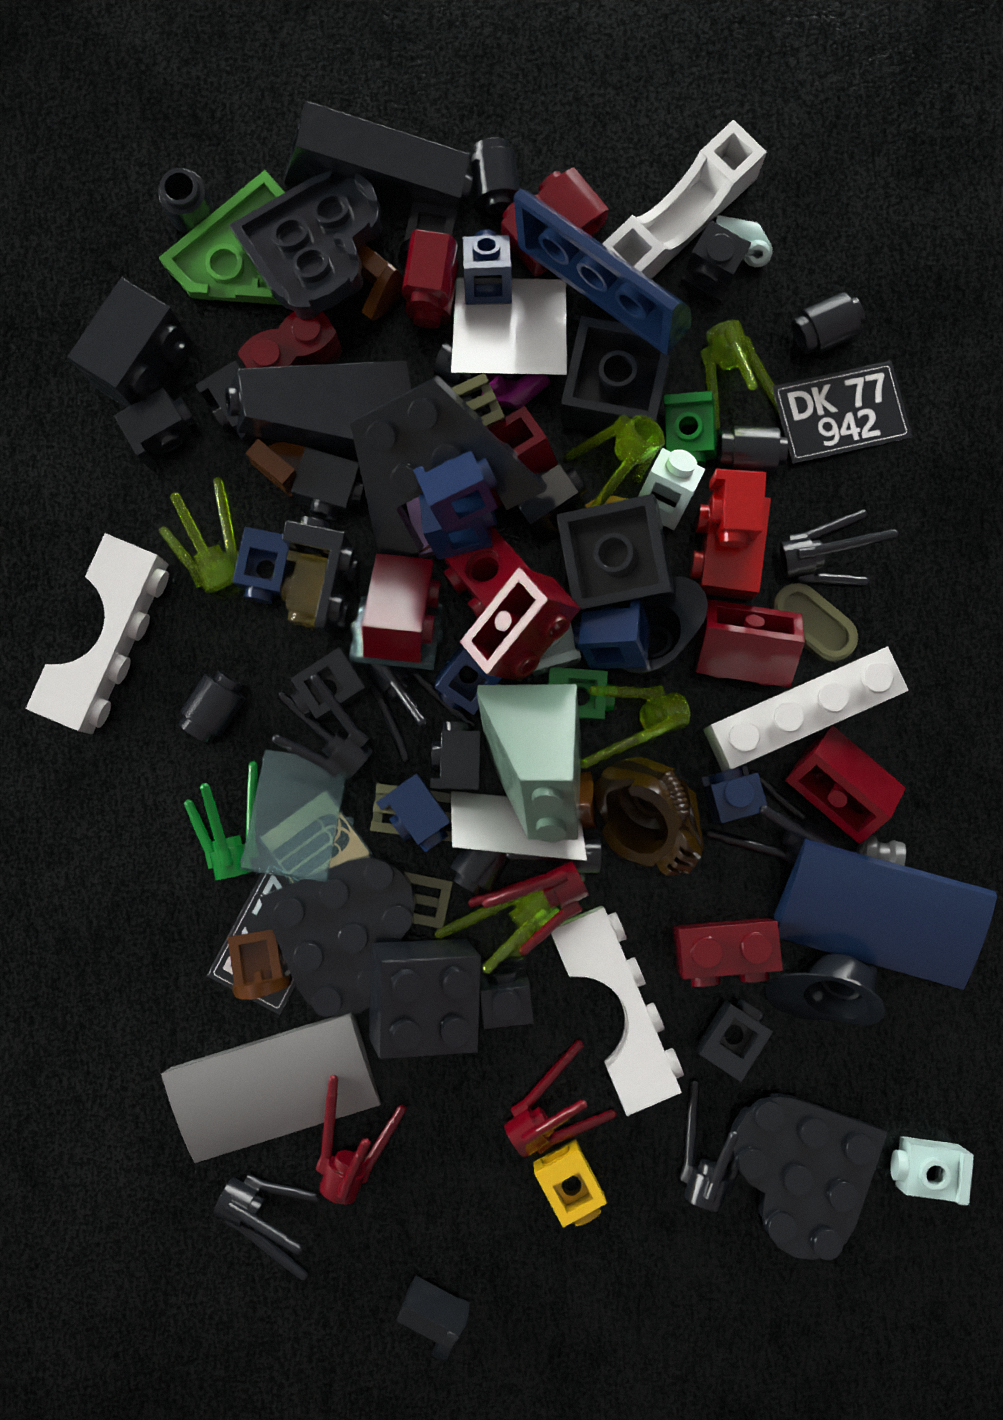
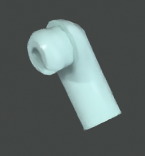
[715,215,772,267]

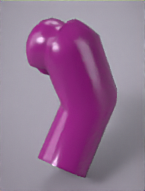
[481,373,551,409]

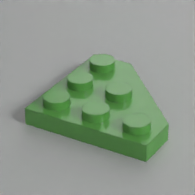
[159,170,285,305]

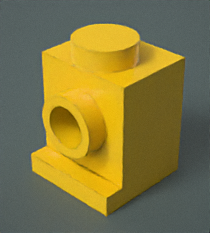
[533,1139,607,1228]

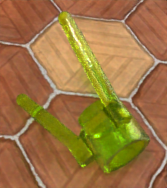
[701,320,779,432]
[563,415,666,507]
[159,477,238,593]
[580,685,690,769]
[435,890,559,973]

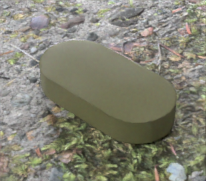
[771,583,858,662]

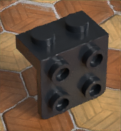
[282,517,360,640]

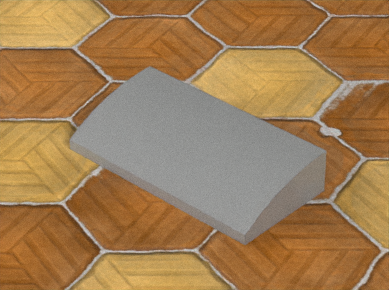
[161,1013,381,1163]

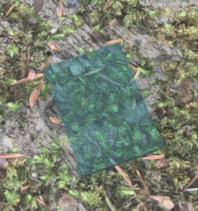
[240,750,346,882]

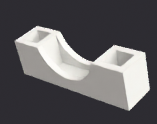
[602,120,767,279]
[26,533,169,735]
[703,647,909,772]
[551,906,684,1116]

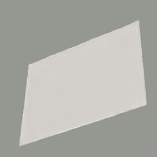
[451,278,567,375]

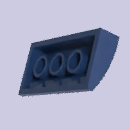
[513,189,691,356]
[774,839,997,990]

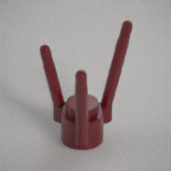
[468,861,589,956]
[504,1040,617,1158]
[316,1075,407,1205]

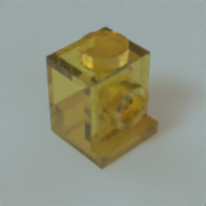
[281,550,328,627]

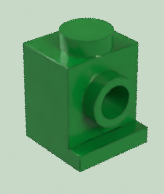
[664,391,717,467]
[548,667,615,722]

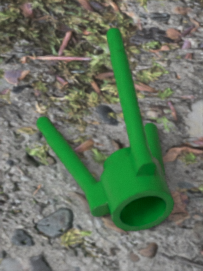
[184,761,260,880]

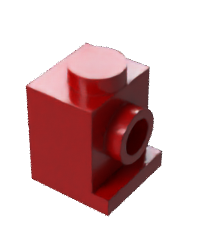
[709,469,766,547]

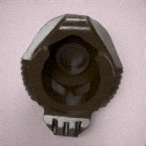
[594,757,704,876]

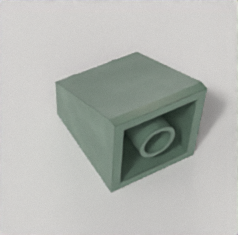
[477,684,582,842]

